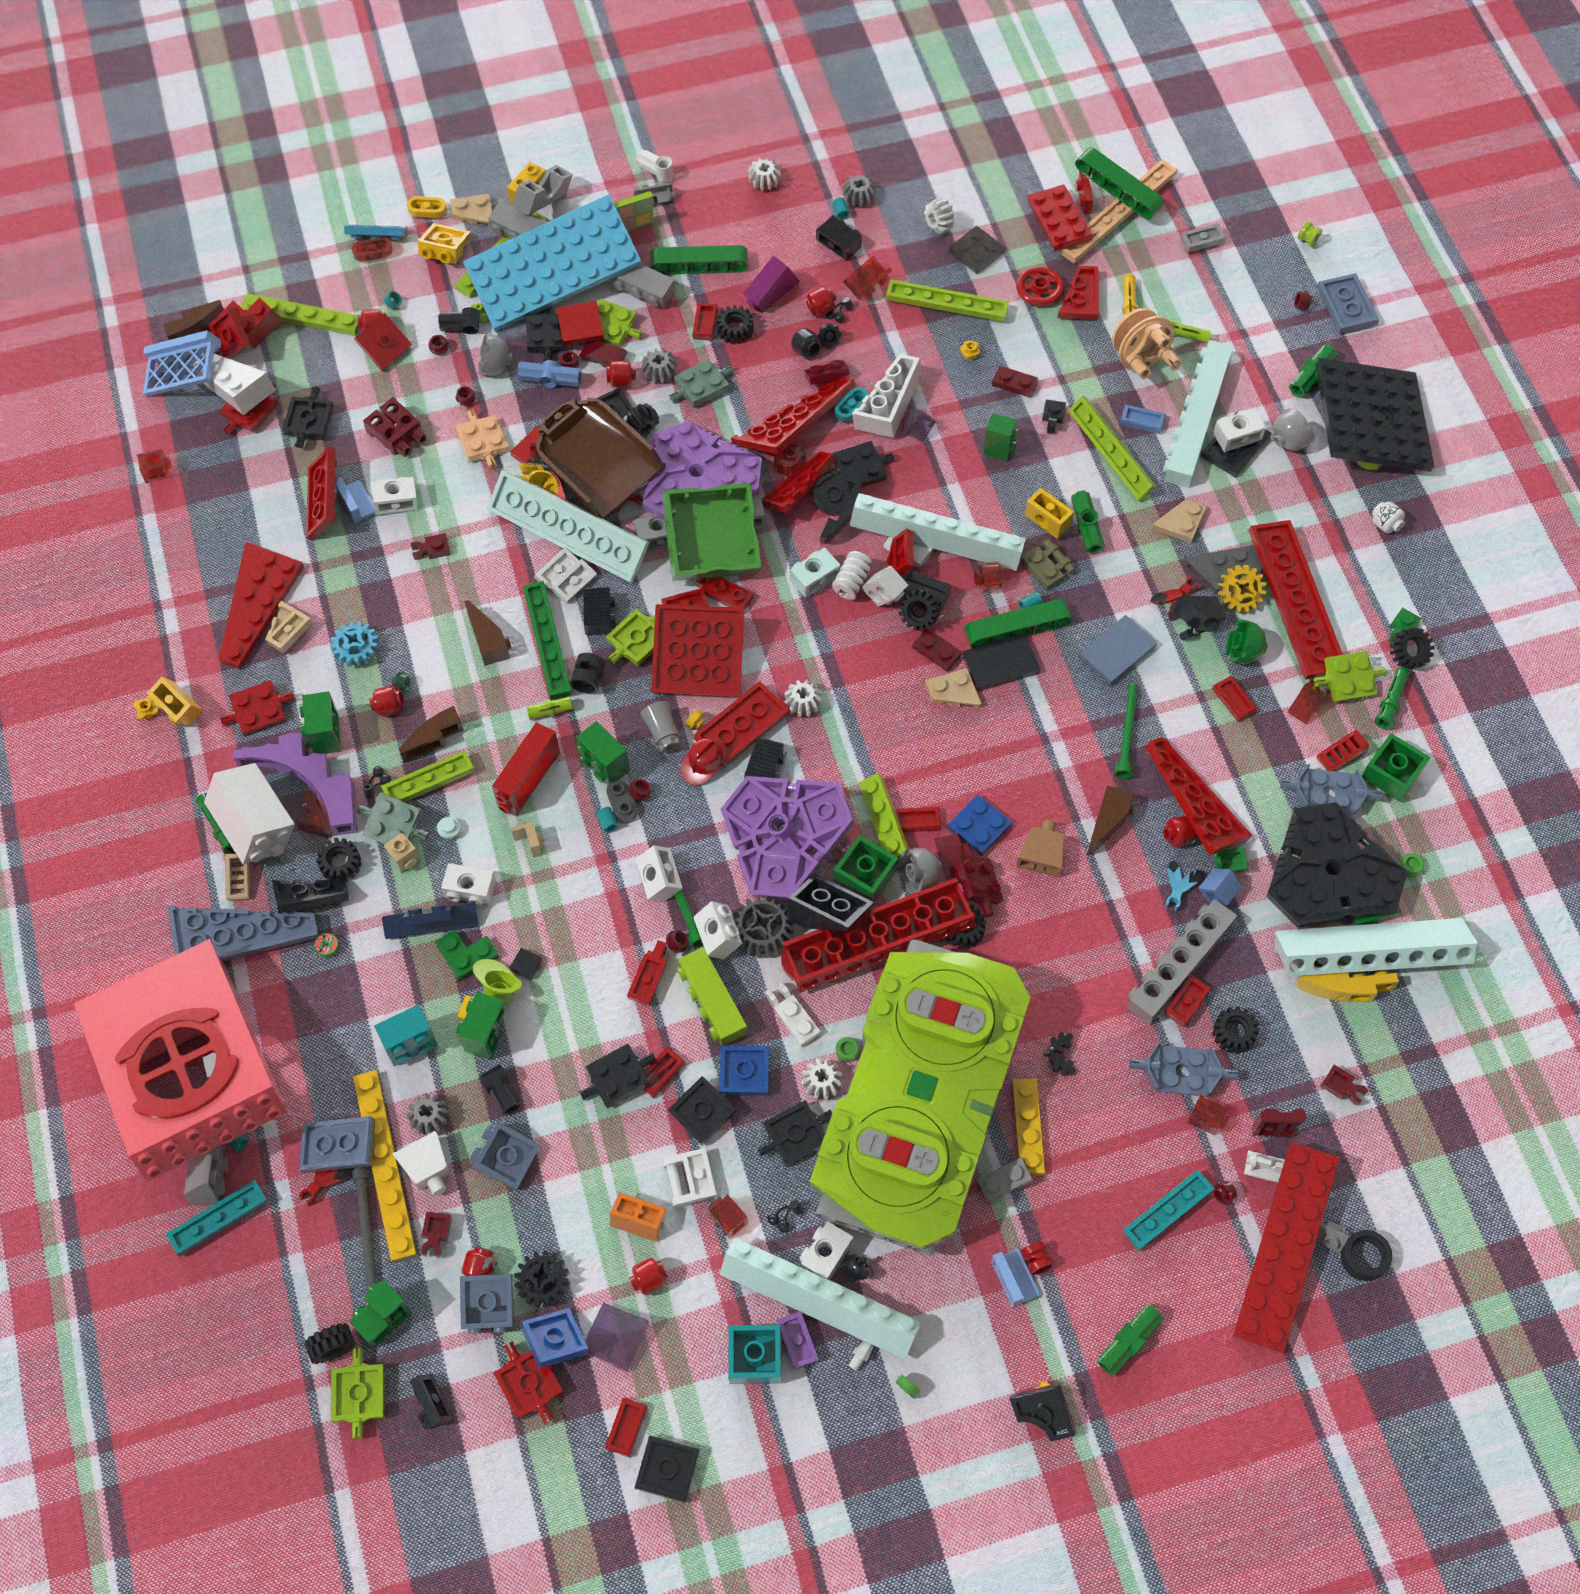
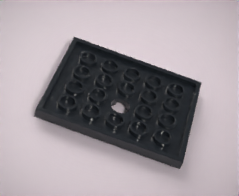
[1315,358,1434,472]

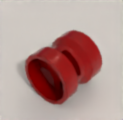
[1020,1241,1054,1275]

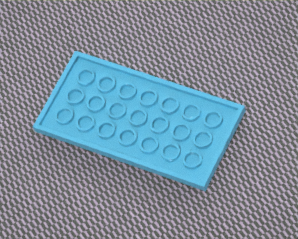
[463,194,642,332]

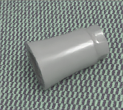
[640,701,681,753]

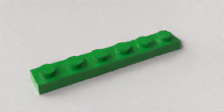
[523,581,572,700]

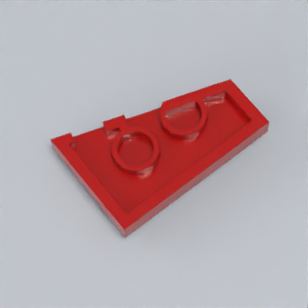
[1057,266,1099,320]

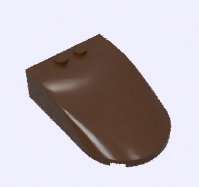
[536,397,666,520]

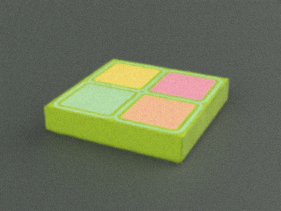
[614,191,653,231]

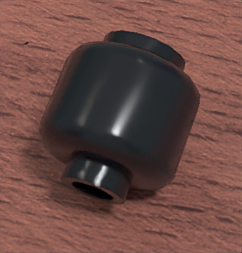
[791,328,821,359]

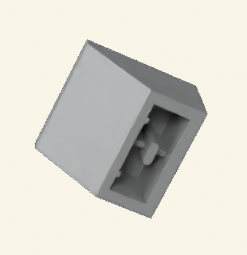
[184,1146,228,1205]

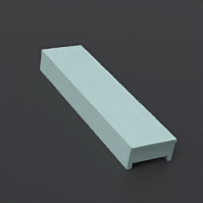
[1274,918,1478,977]

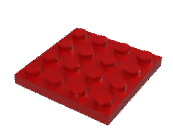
[651,604,745,697]

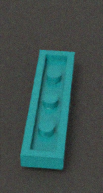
[1122,1170,1215,1252]
[166,1180,269,1257]

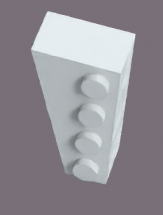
[192,351,276,415]
[852,354,922,438]

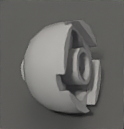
[478,333,512,376]
[1273,408,1315,451]
[899,848,942,894]

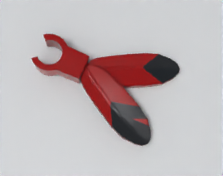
[1150,577,1199,621]
[299,1168,353,1206]

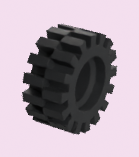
[717,305,754,344]
[899,588,941,630]
[1390,627,1435,669]
[316,838,362,882]
[945,904,986,949]
[1212,1006,1259,1054]
[304,1323,356,1364]

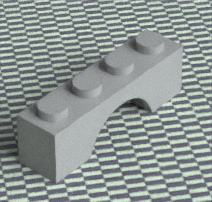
[512,165,573,215]

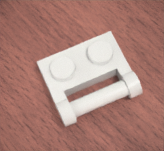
[662,1148,717,1208]

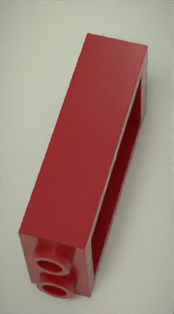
[492,722,560,816]

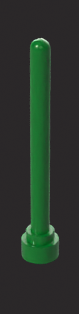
[1114,683,1138,779]
[674,890,704,948]

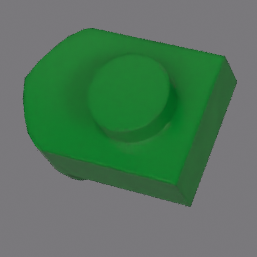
[1213,846,1249,873]

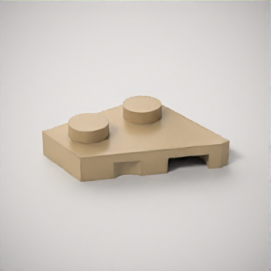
[450,194,492,228]
[1152,499,1207,543]
[266,601,313,654]
[925,668,981,709]

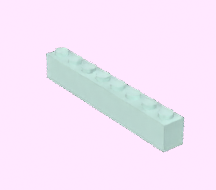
[1163,340,1233,488]
[850,493,1026,571]
[720,1238,921,1360]

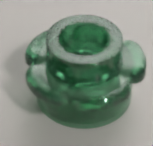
[392,671,411,692]

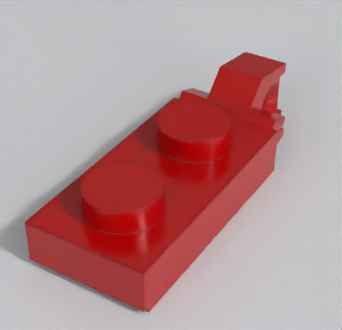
[627,940,668,1006]

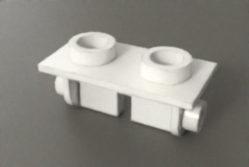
[1244,1150,1285,1183]

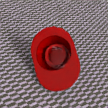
[680,736,727,785]

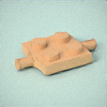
[455,409,509,469]

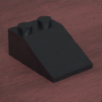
[787,873,874,931]

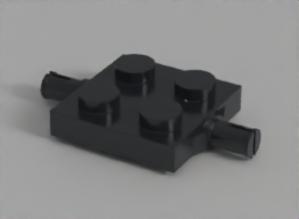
[526,307,568,361]
[282,386,334,449]
[824,441,894,487]
[579,1043,657,1109]
[756,1100,832,1167]

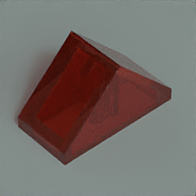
[1287,680,1331,724]

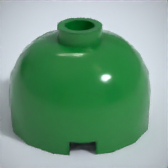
[1226,619,1268,665]

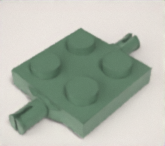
[669,359,734,407]
[356,793,430,844]

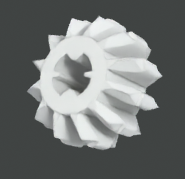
[748,158,781,191]
[924,198,956,234]
[785,679,822,718]
[802,1058,842,1100]

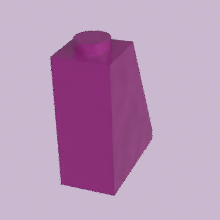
[743,255,800,312]

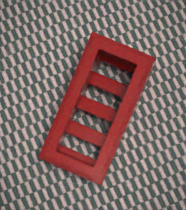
[1316,730,1369,771]

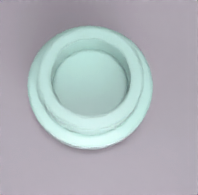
[437,817,460,839]

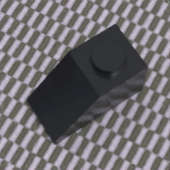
[1171,595,1226,632]

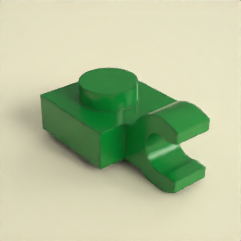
[1388,607,1422,643]

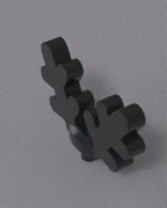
[1043,1032,1076,1076]

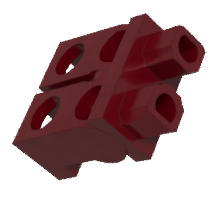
[363,397,427,457]

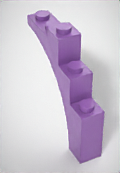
[233,732,358,836]

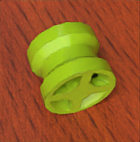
[1297,221,1323,247]

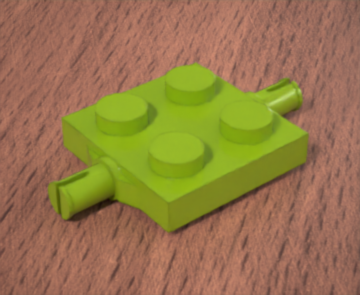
[597,298,642,347]
[606,609,655,666]
[1314,651,1386,702]
[331,1348,385,1439]

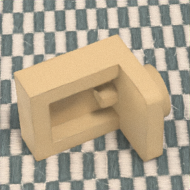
[511,821,544,858]
[384,833,420,873]

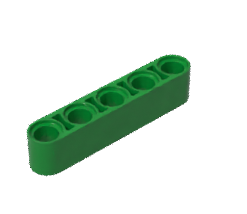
[1075,147,1164,220]
[650,245,748,275]
[964,599,1073,648]

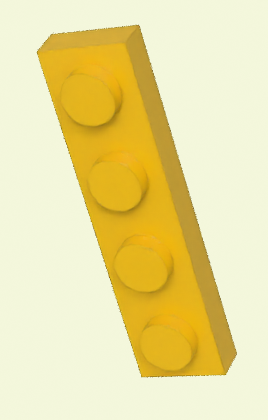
[1012,1078,1045,1176]

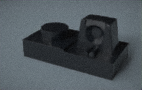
[410,1374,454,1429]

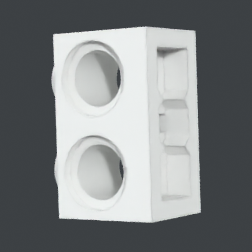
[861,566,908,607]

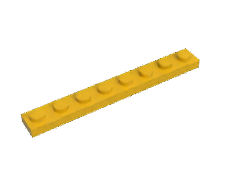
[353,1070,417,1263]

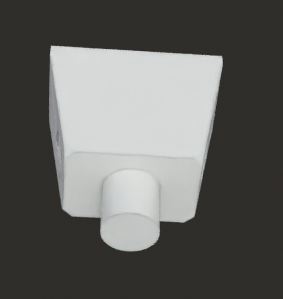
[393,1131,450,1196]

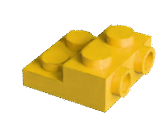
[418,223,471,264]

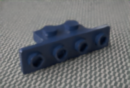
[382,902,479,939]

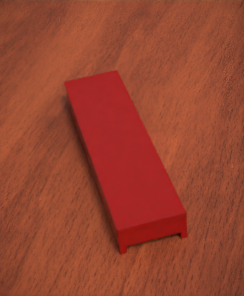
[783,878,976,993]

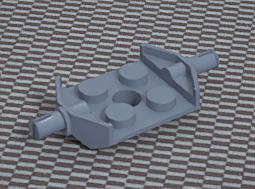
[1280,764,1383,816]
[1129,1041,1238,1097]

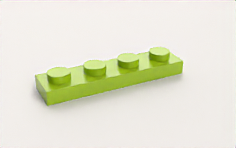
[381,750,475,802]
[859,773,909,860]

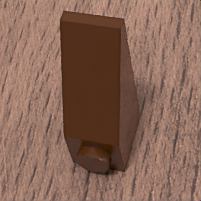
[464,600,512,666]
[1087,785,1136,855]

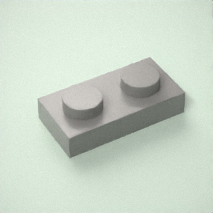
[1180,223,1226,253]
[977,1157,1033,1203]

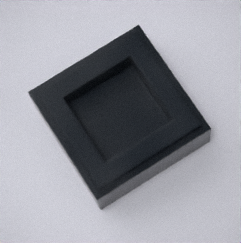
[509,948,542,980]

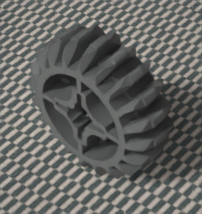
[733,895,794,958]

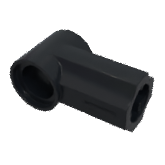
[438,307,480,334]
[479,1064,521,1116]

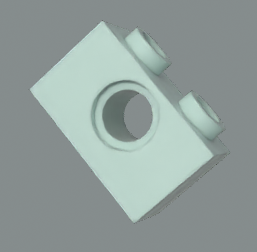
[790,547,840,599]

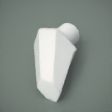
[848,1341,874,1371]

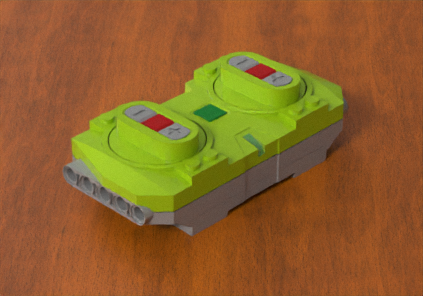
[810,940,1031,1256]

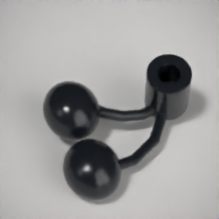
[826,297,854,323]
[1179,623,1205,641]
[363,766,391,798]
[767,1200,803,1233]

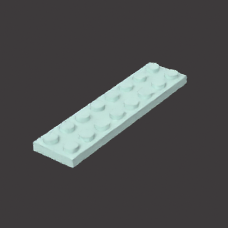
[487,470,650,582]

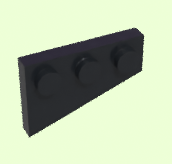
[272,880,349,913]

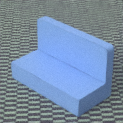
[335,477,375,523]
[991,1249,1040,1308]

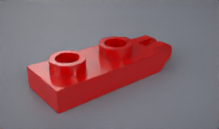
[694,577,753,609]

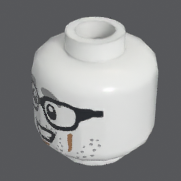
[1372,501,1405,533]

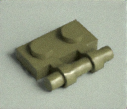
[1020,538,1076,591]

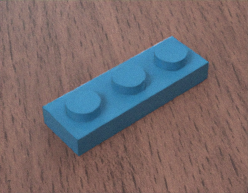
[344,225,408,240]

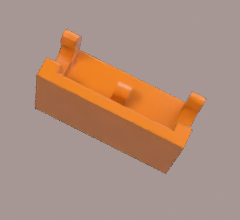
[610,1192,666,1242]

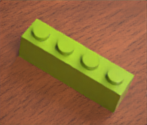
[676,947,747,1046]

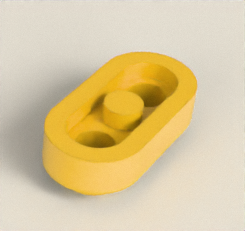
[407,196,447,218]

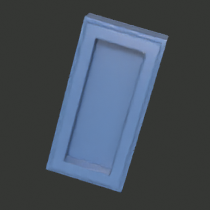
[1120,404,1166,434]

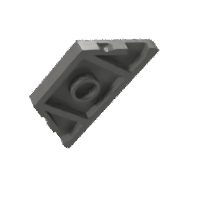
[1184,545,1262,594]

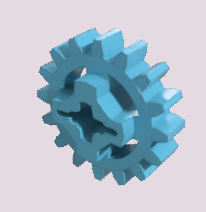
[330,621,379,667]

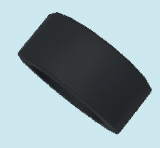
[1341,1230,1393,1281]

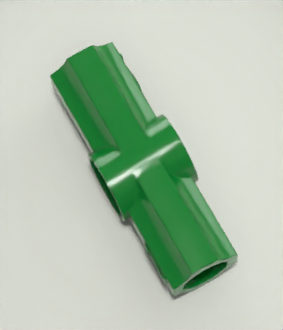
[1289,344,1338,397]
[1071,490,1105,554]
[1096,1304,1164,1377]

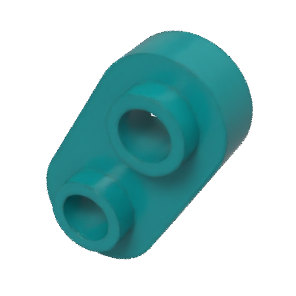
[835,387,869,422]

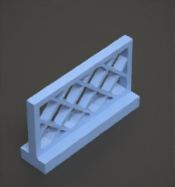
[143,331,221,397]

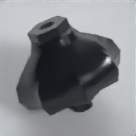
[818,322,842,348]
[845,1254,874,1282]

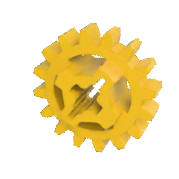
[1218,565,1266,612]

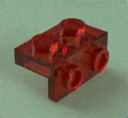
[843,256,892,300]

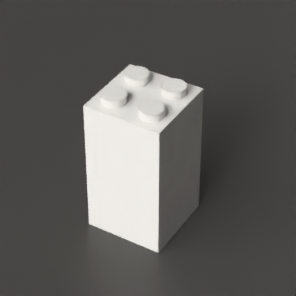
[204,763,295,864]

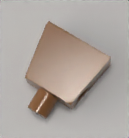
[1016,820,1064,877]

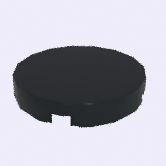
[813,473,853,516]

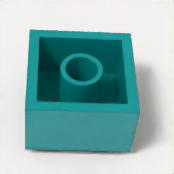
[374,1004,438,1066]
[728,1325,781,1384]

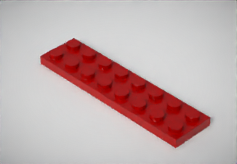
[1248,520,1343,680]
[1233,1142,1340,1353]

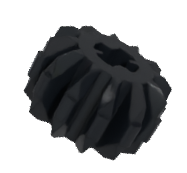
[623,403,659,437]

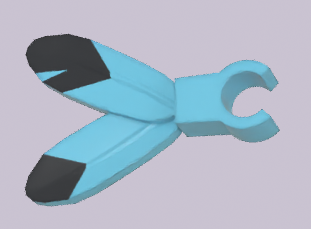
[1165,861,1203,912]

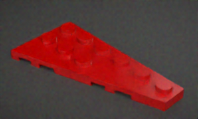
[731,377,856,454]
[219,542,304,670]
[1145,737,1252,856]

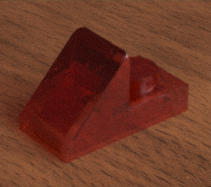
[295,791,333,838]

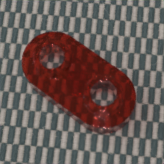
[352,237,393,262]

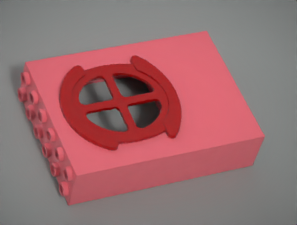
[74,939,287,1182]

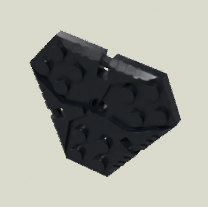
[1266,802,1408,928]

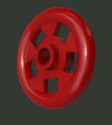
[1016,266,1064,306]

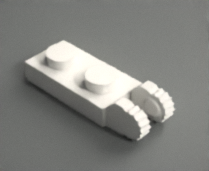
[764,981,821,1047]

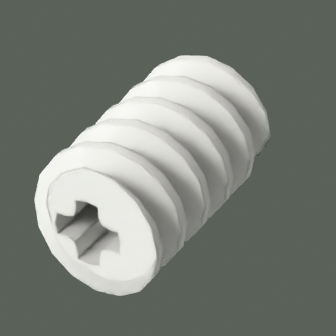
[832,551,872,601]

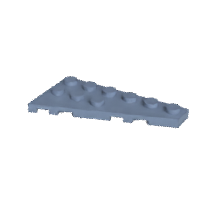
[168,906,319,962]

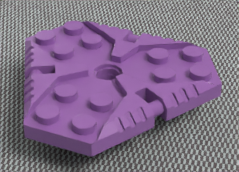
[643,421,762,520]
[721,776,855,900]

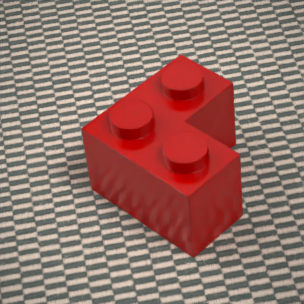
[219,297,283,348]

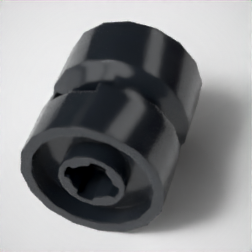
[570,653,605,694]

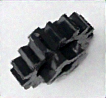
[514,1250,570,1308]

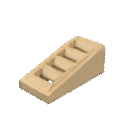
[225,854,251,901]

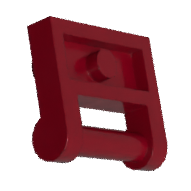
[1252,1108,1306,1138]

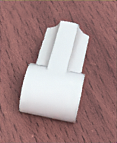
[636,150,674,183]

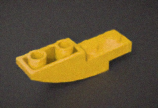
[1295,971,1399,1002]

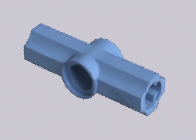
[517,360,582,388]

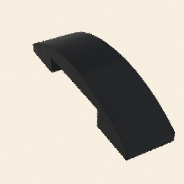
[820,462,862,544]

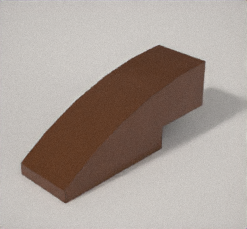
[163,300,224,340]
[399,706,463,763]

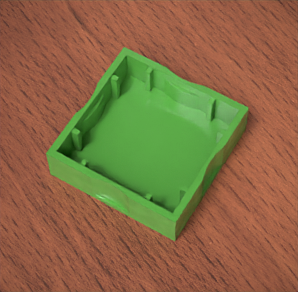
[662,483,762,581]

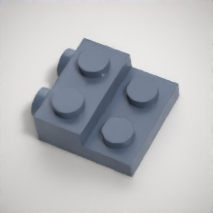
[469,1122,540,1190]
[460,1274,515,1334]

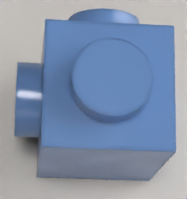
[1199,868,1242,907]

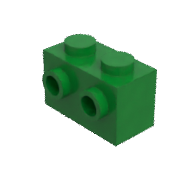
[983,413,1019,461]

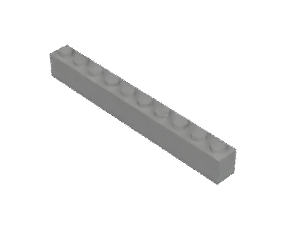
[488,200,676,309]

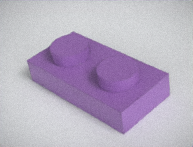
[777,1311,819,1370]

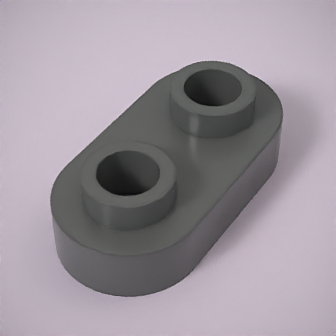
[606,780,637,824]

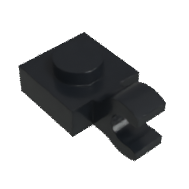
[1042,399,1066,434]

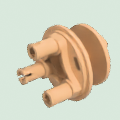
[1112,308,1182,380]

